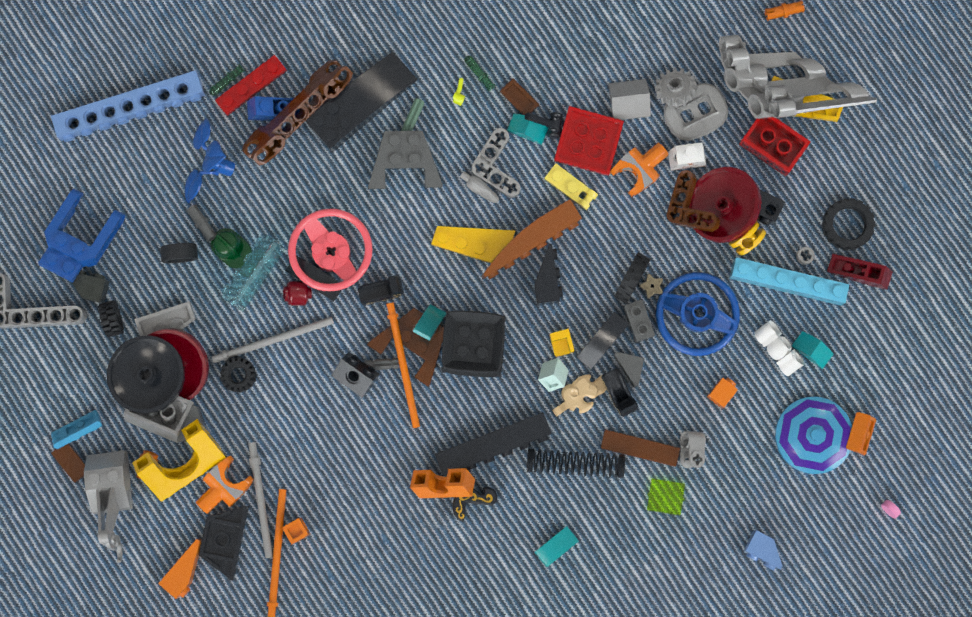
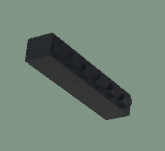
[435,412,552,476]

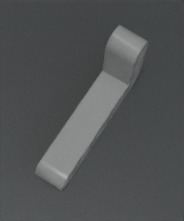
[0,273,87,329]

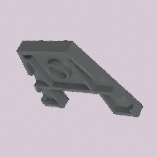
[368,131,442,189]

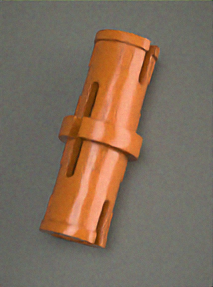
[765,0,805,21]

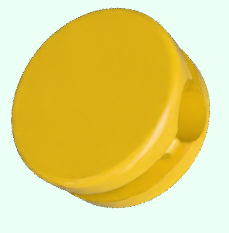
[729,221,766,256]

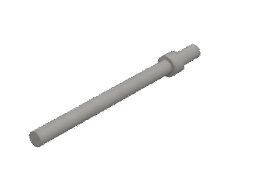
[248,442,273,558]

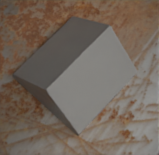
[608,79,651,120]

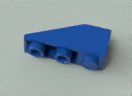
[247,96,300,121]

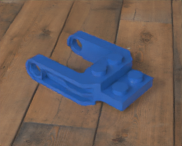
[38,189,125,283]

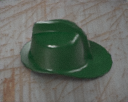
[210,228,252,269]

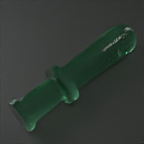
[464,55,496,91]
[209,64,245,96]

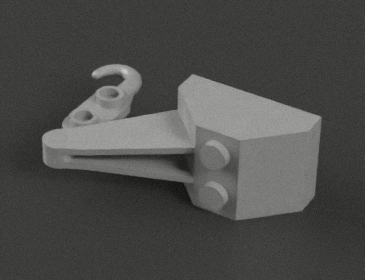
[84,450,133,563]

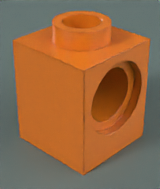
[707,378,738,409]
[282,518,311,545]

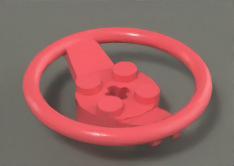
[288,209,373,291]

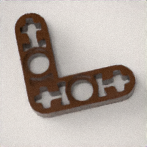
[667,170,720,232]

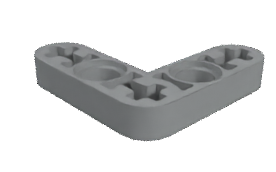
[472,128,520,198]

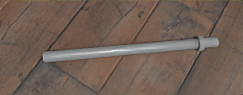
[211,316,334,363]

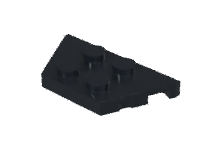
[199,506,249,581]

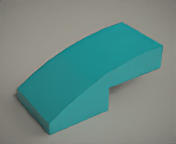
[413,304,446,341]
[534,526,579,568]

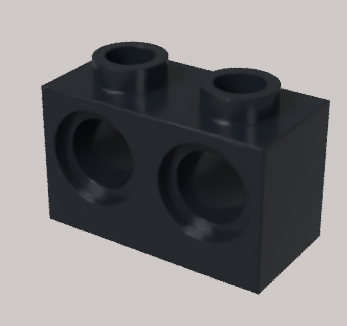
[758,190,785,226]

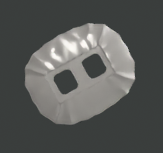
[663,83,728,141]

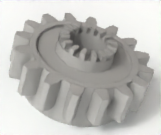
[655,68,697,107]

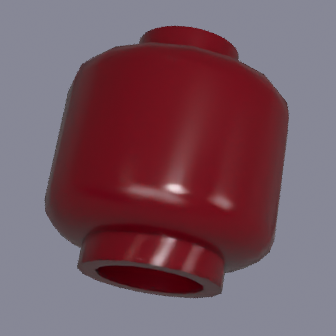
[283,281,312,306]

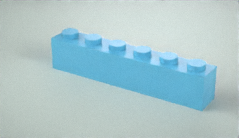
[729,257,850,306]

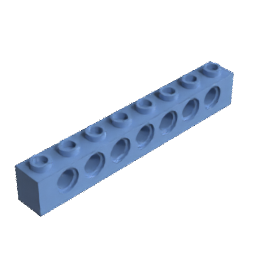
[51,70,206,142]

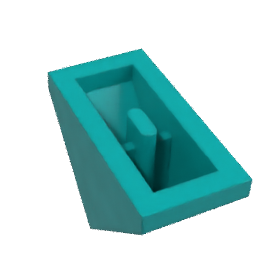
[507,113,549,145]
[791,331,834,369]

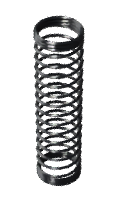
[527,448,625,479]

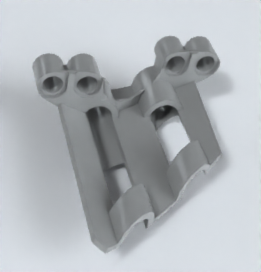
[719,35,877,119]

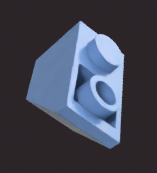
[743,530,782,571]

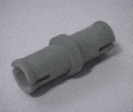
[186,204,217,242]

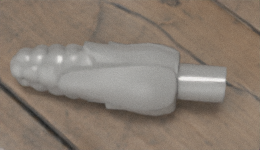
[460,171,499,203]

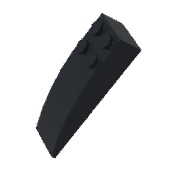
[306,52,418,153]

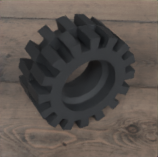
[98,300,124,337]
[220,357,257,393]

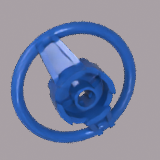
[656,272,740,356]

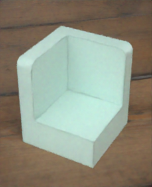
[538,358,568,392]

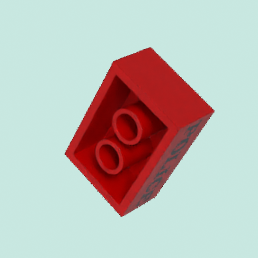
[739,117,811,177]

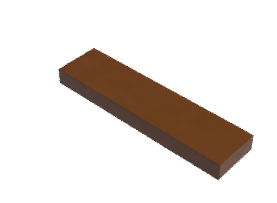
[600,429,680,467]

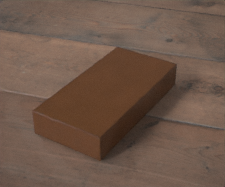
[500,78,540,115]
[51,443,85,483]

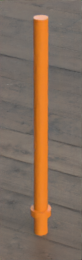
[386,302,420,428]
[267,489,287,617]

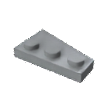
[134,301,196,336]

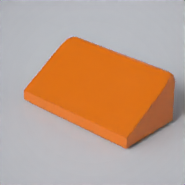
[846,412,876,455]

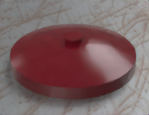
[689,167,762,243]
[148,328,209,400]

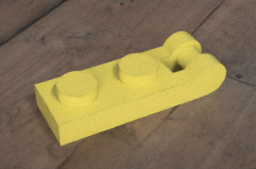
[544,164,598,210]

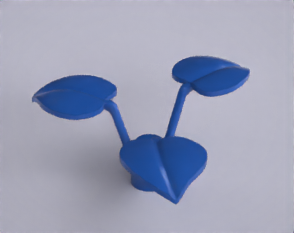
[185,118,235,204]

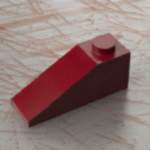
[827,254,893,290]

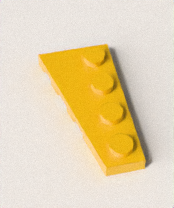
[431,226,515,263]

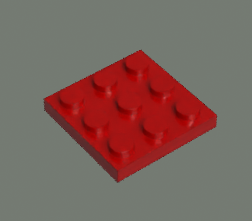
[554,106,624,176]

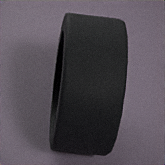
[160,243,198,263]

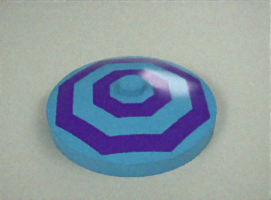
[775,397,852,474]

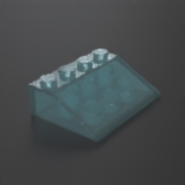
[221,234,286,312]

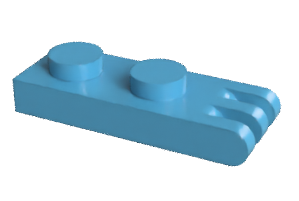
[51,410,102,449]

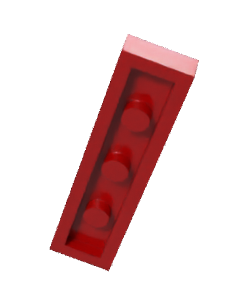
[215,55,287,116]

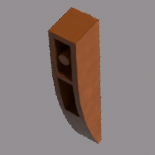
[481,199,582,280]

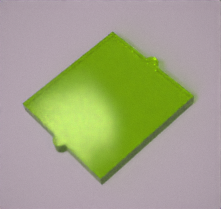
[647,478,685,515]

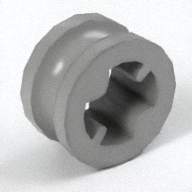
[796,247,815,265]

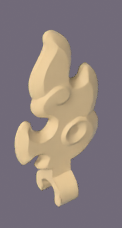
[552,374,607,417]

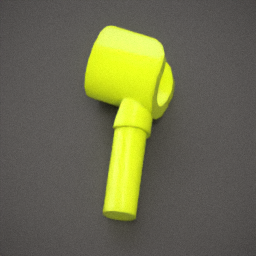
[453,78,465,106]

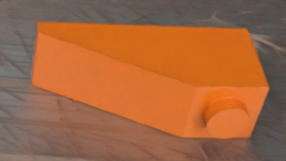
[158,538,202,599]

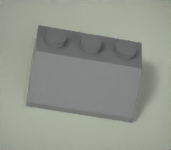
[124,396,194,443]

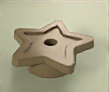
[639,274,663,298]

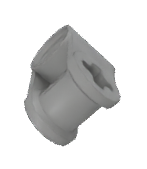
[680,431,706,468]

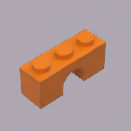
[410,468,475,498]

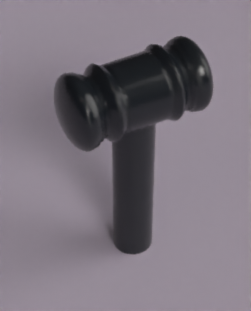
[524,112,563,139]

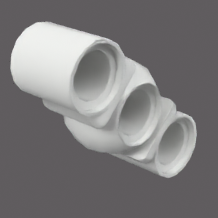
[754,320,804,376]

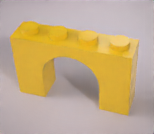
[132,419,226,502]

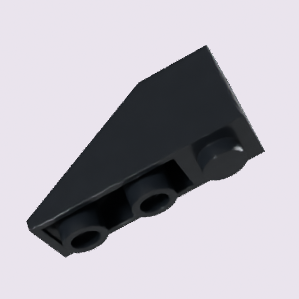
[534,244,563,306]

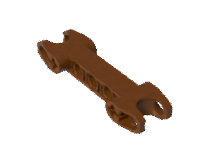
[242,59,353,166]

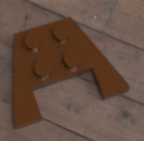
[367,308,444,387]

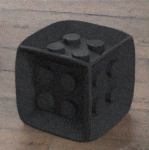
[441,310,506,377]

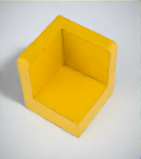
[549,329,574,357]

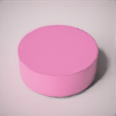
[881,500,901,519]

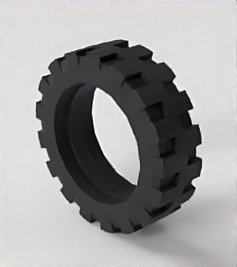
[822,198,876,250]
[614,252,651,304]

